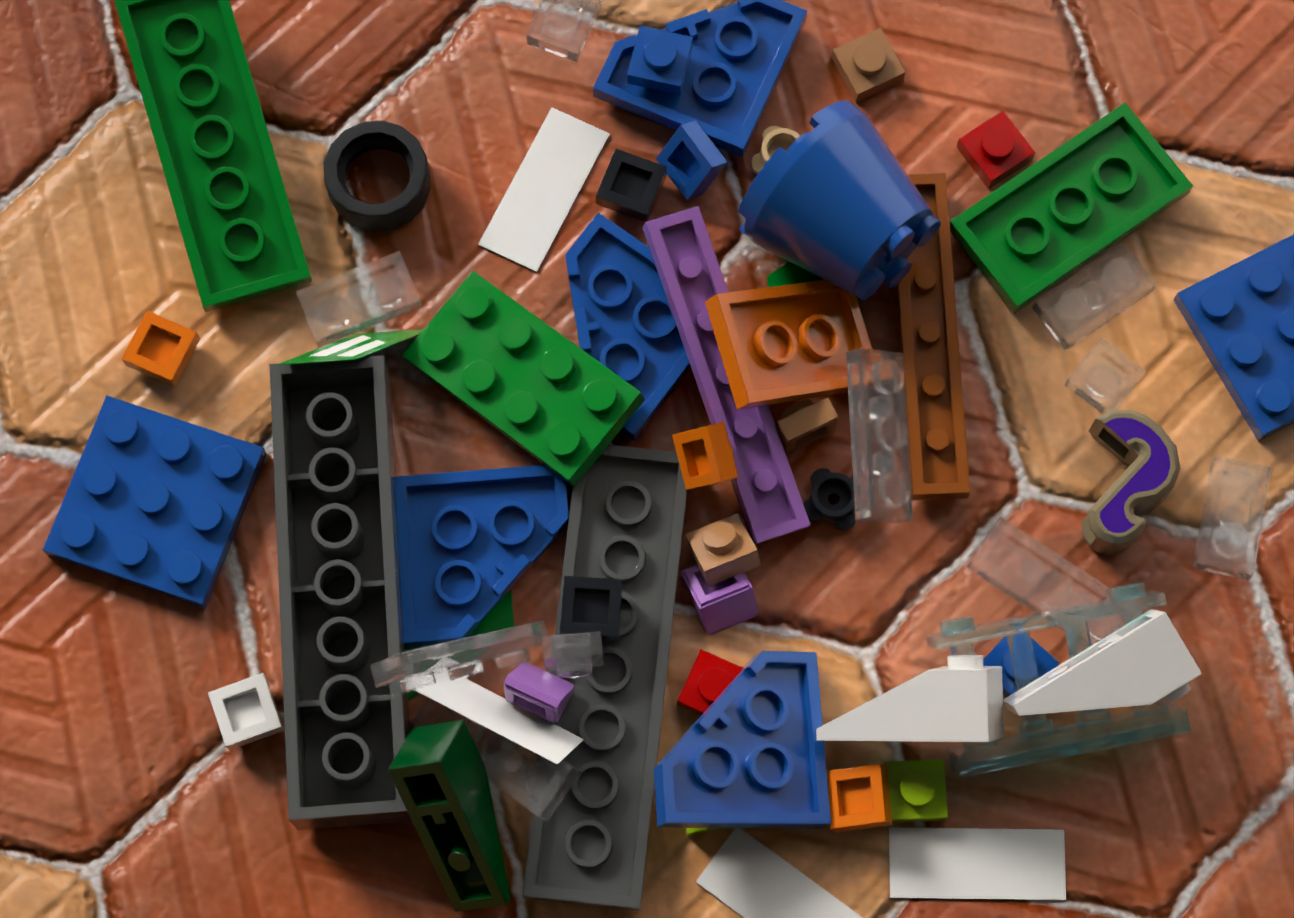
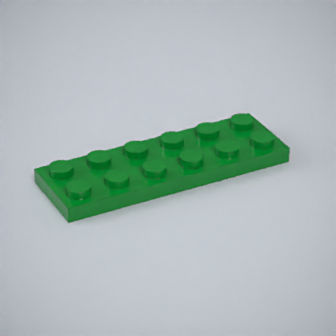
[114,0,312,312]

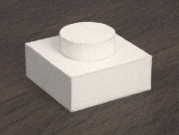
[208,673,284,750]

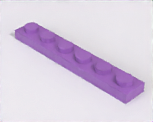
[642,206,810,545]

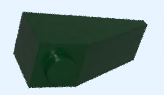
[388,720,511,912]

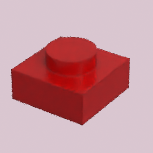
[957,111,1035,189]
[677,649,744,716]

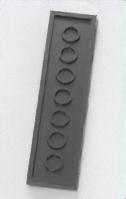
[522,445,687,911]

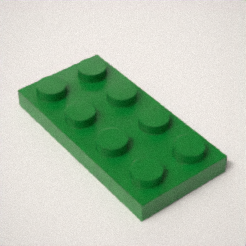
[950,102,1193,314]
[402,271,645,487]

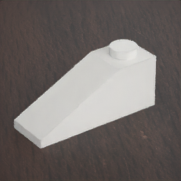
[1003,609,1202,716]
[816,655,1004,742]

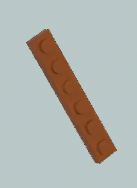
[896,173,970,501]

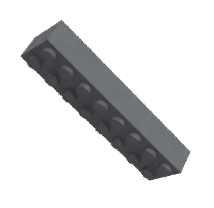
[269,356,412,830]

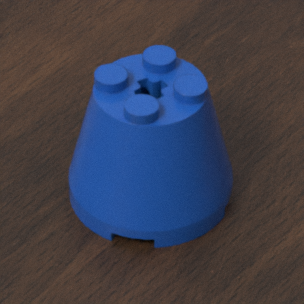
[738,100,941,300]

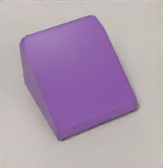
[680,565,759,634]
[504,662,574,724]

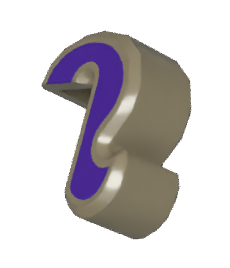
[1081,409,1181,555]

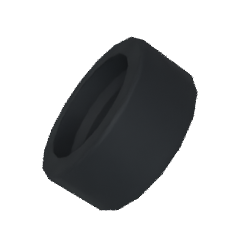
[324,120,431,232]

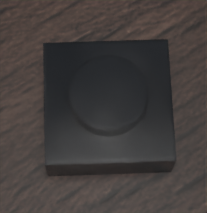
[596,149,667,222]
[560,576,623,641]

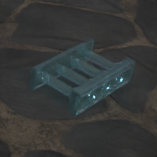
[926,582,1191,778]

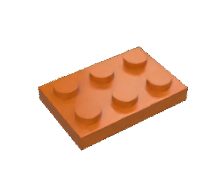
[705,280,882,410]

